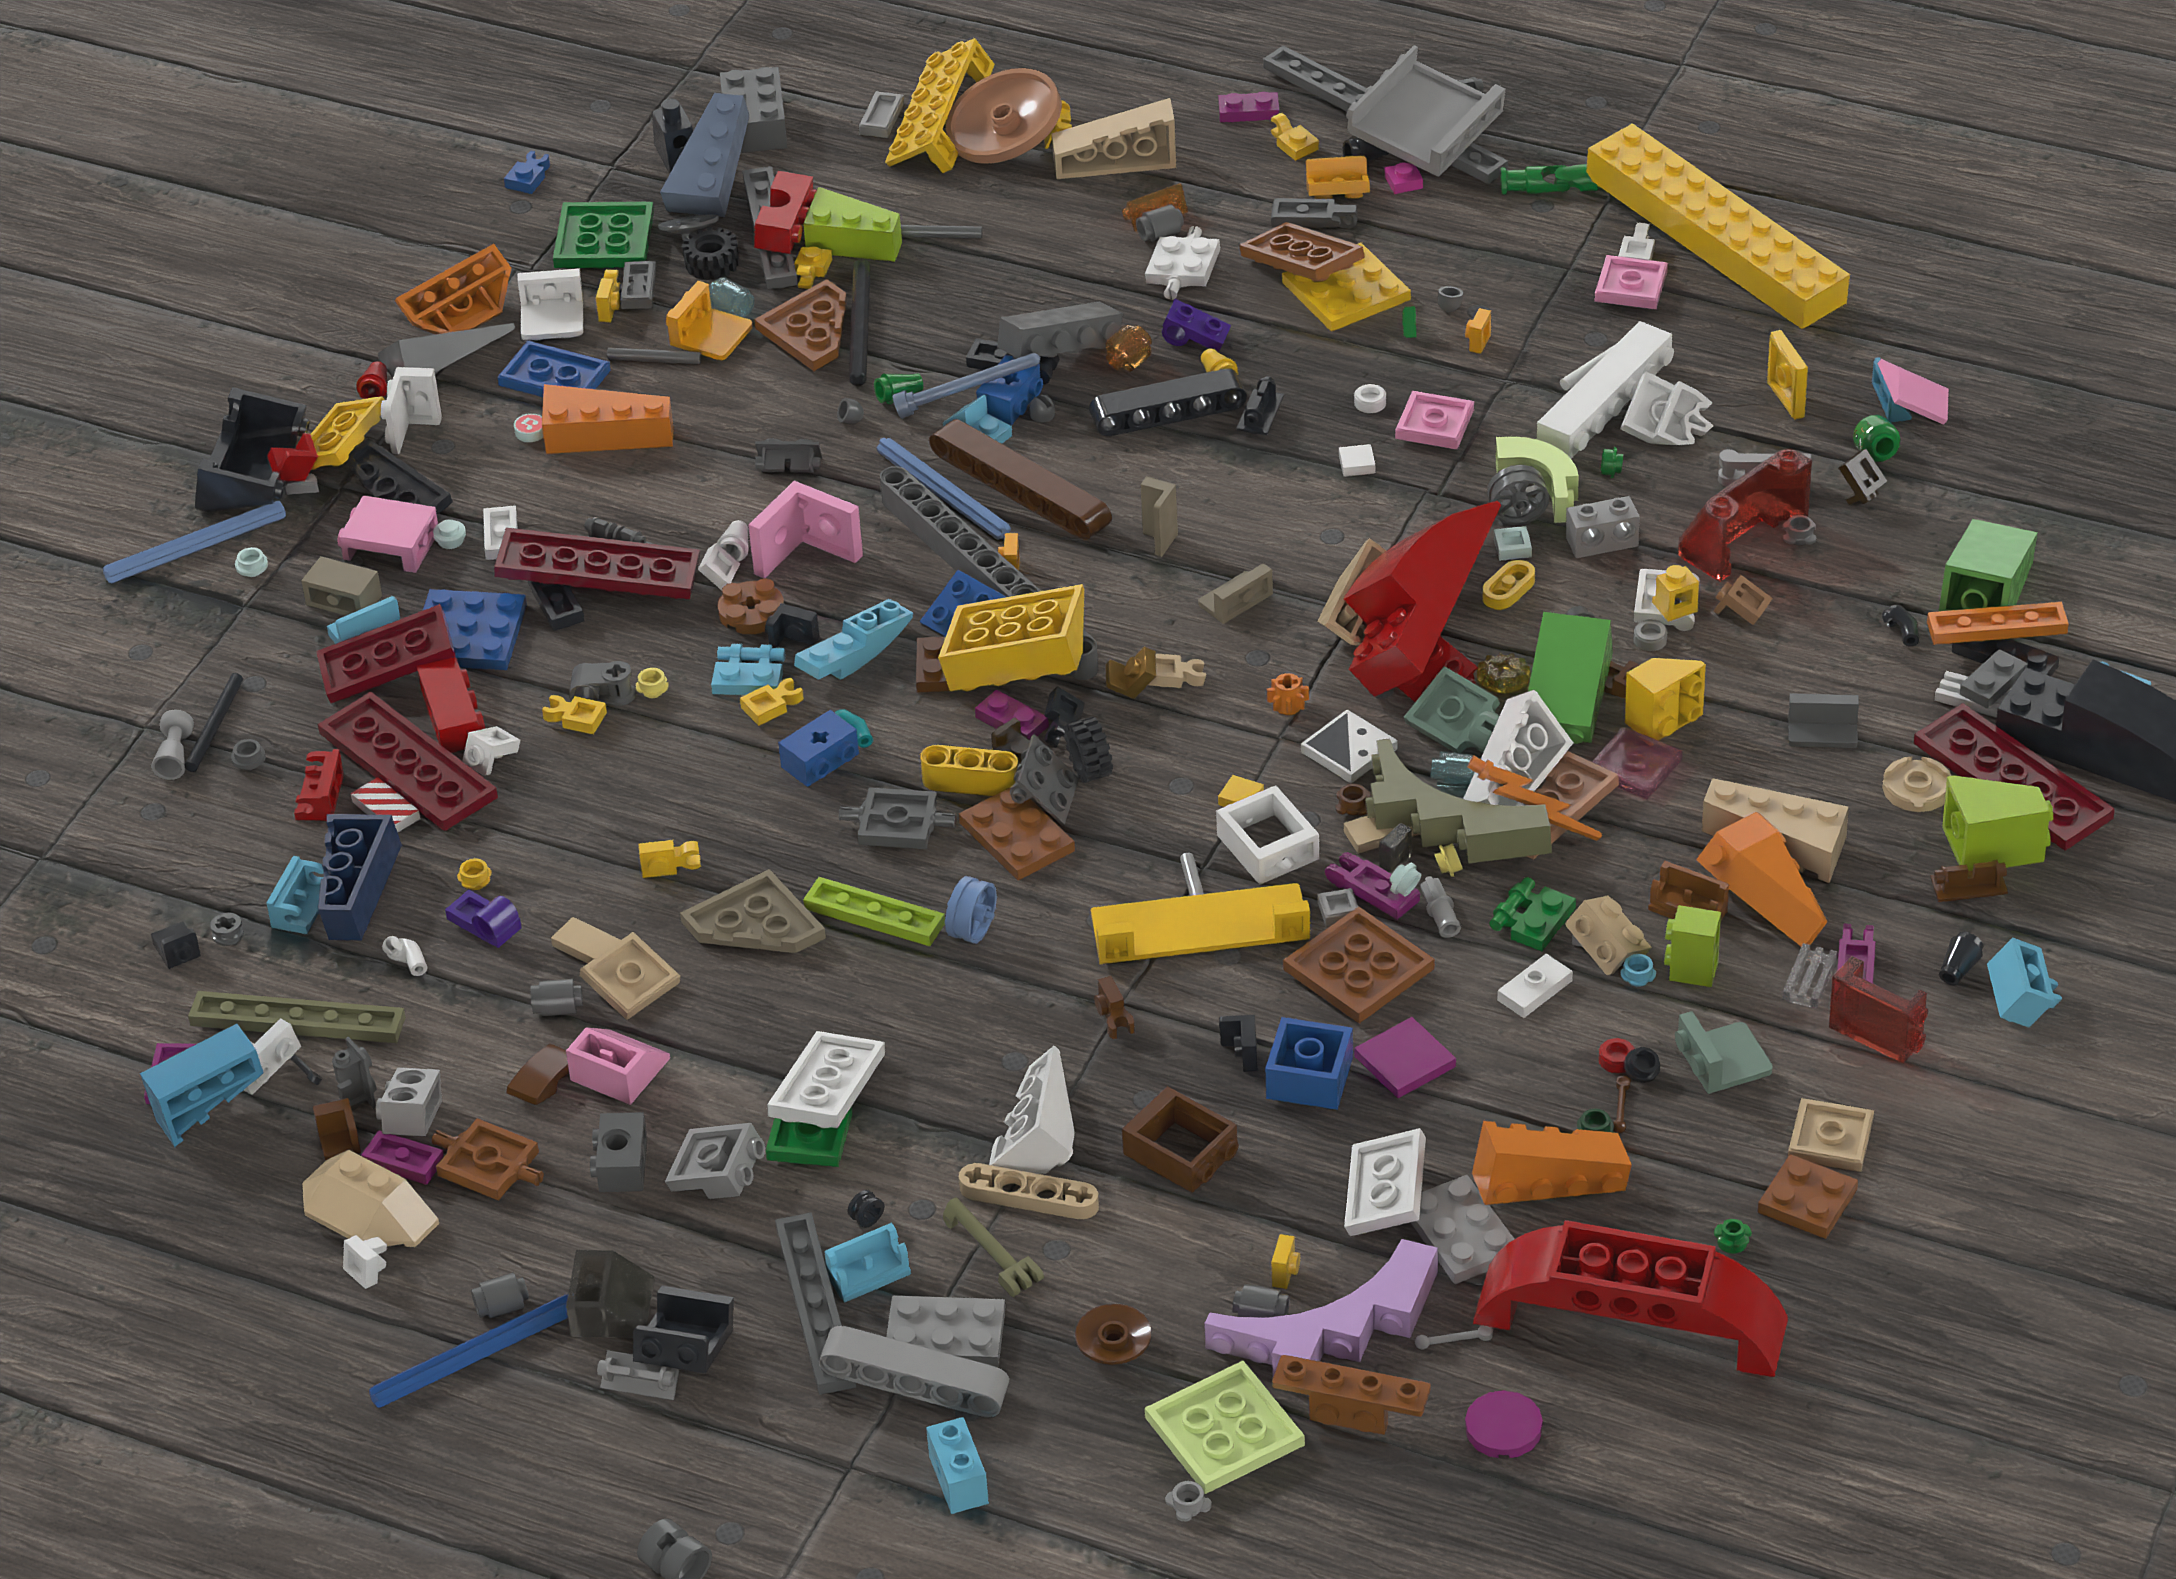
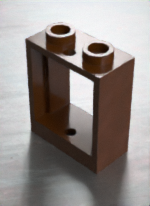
[1122,1086,1239,1193]

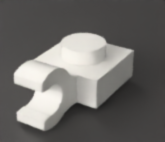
[1618,223,1655,260]

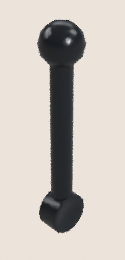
[290,1053,323,1085]

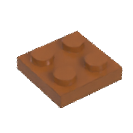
[1758,1154,1858,1239]

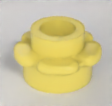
[636,668,669,698]
[1434,844,1463,877]

